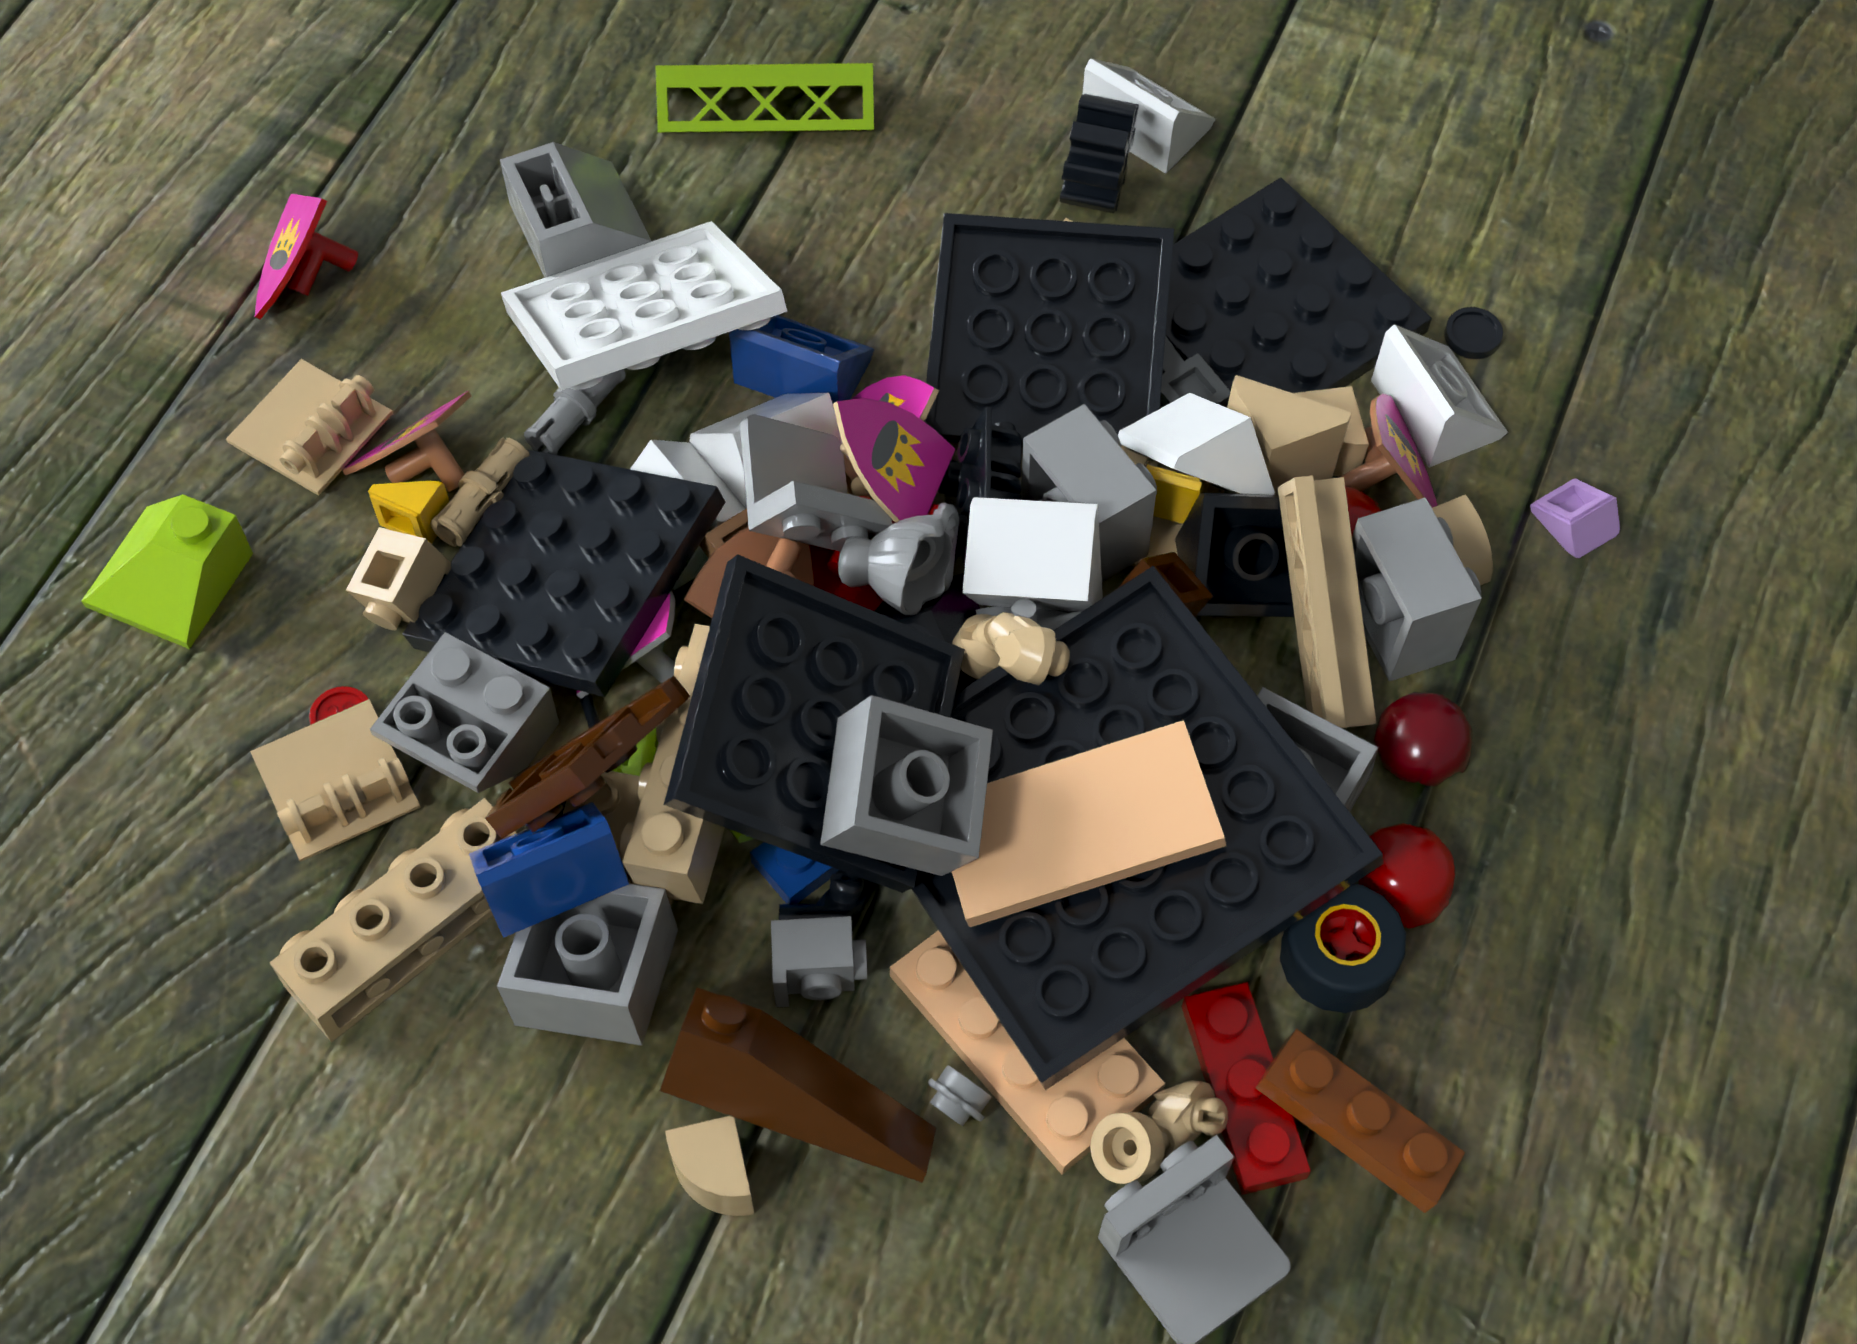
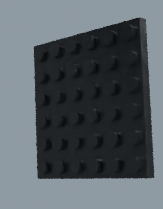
[911,566,1384,1090]

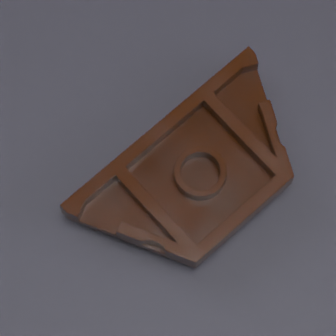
[485,676,690,839]

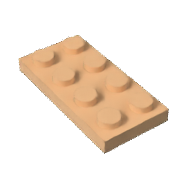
[890,930,1166,1175]

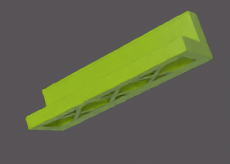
[655,63,874,132]

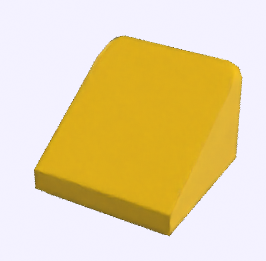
[1146,464,1209,524]
[368,481,450,544]

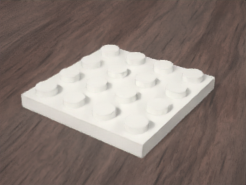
[501,221,787,391]

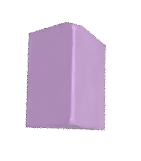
[1530,478,1620,558]

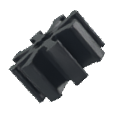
[1060,93,1139,213]

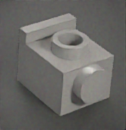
[771,916,867,1007]

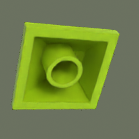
[81,494,253,649]

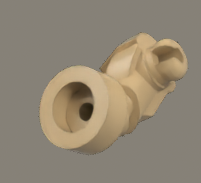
[952,612,1070,685]
[1090,1080,1228,1184]

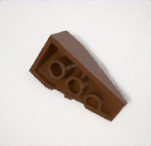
[660,987,936,1183]

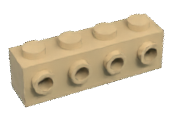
[619,624,725,904]
[269,798,517,1043]

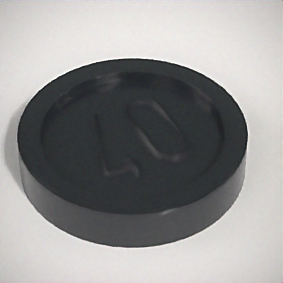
[1444,307,1503,359]

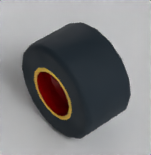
[1280,884,1406,1013]

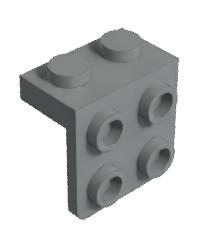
[740,414,893,552]
[1098,1135,1290,1344]

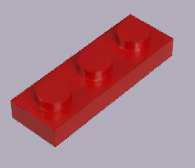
[1181,982,1311,1195]

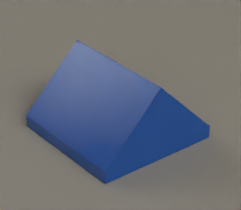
[729,315,874,403]
[469,802,629,938]

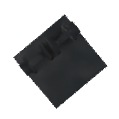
[938,406,1022,562]

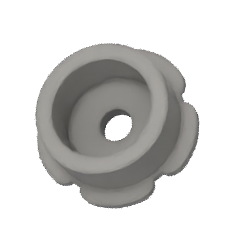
[928,1065,992,1127]

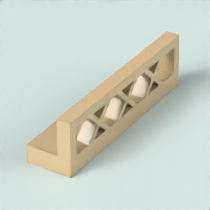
[1278,475,1377,728]

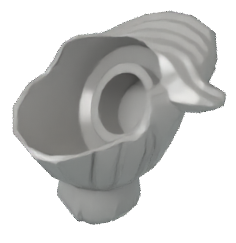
[838,502,959,615]

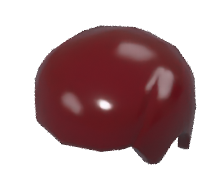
[1374,692,1473,787]

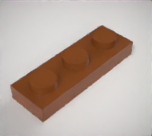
[1255,1029,1466,1213]

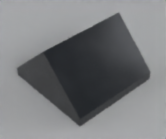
[1175,493,1295,617]

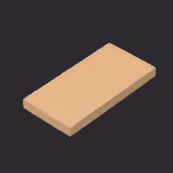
[952,720,1226,927]

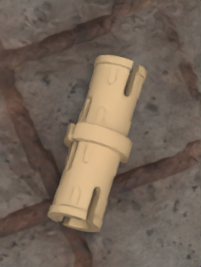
[430,437,530,547]

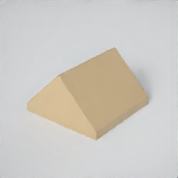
[1227,375,1352,495]

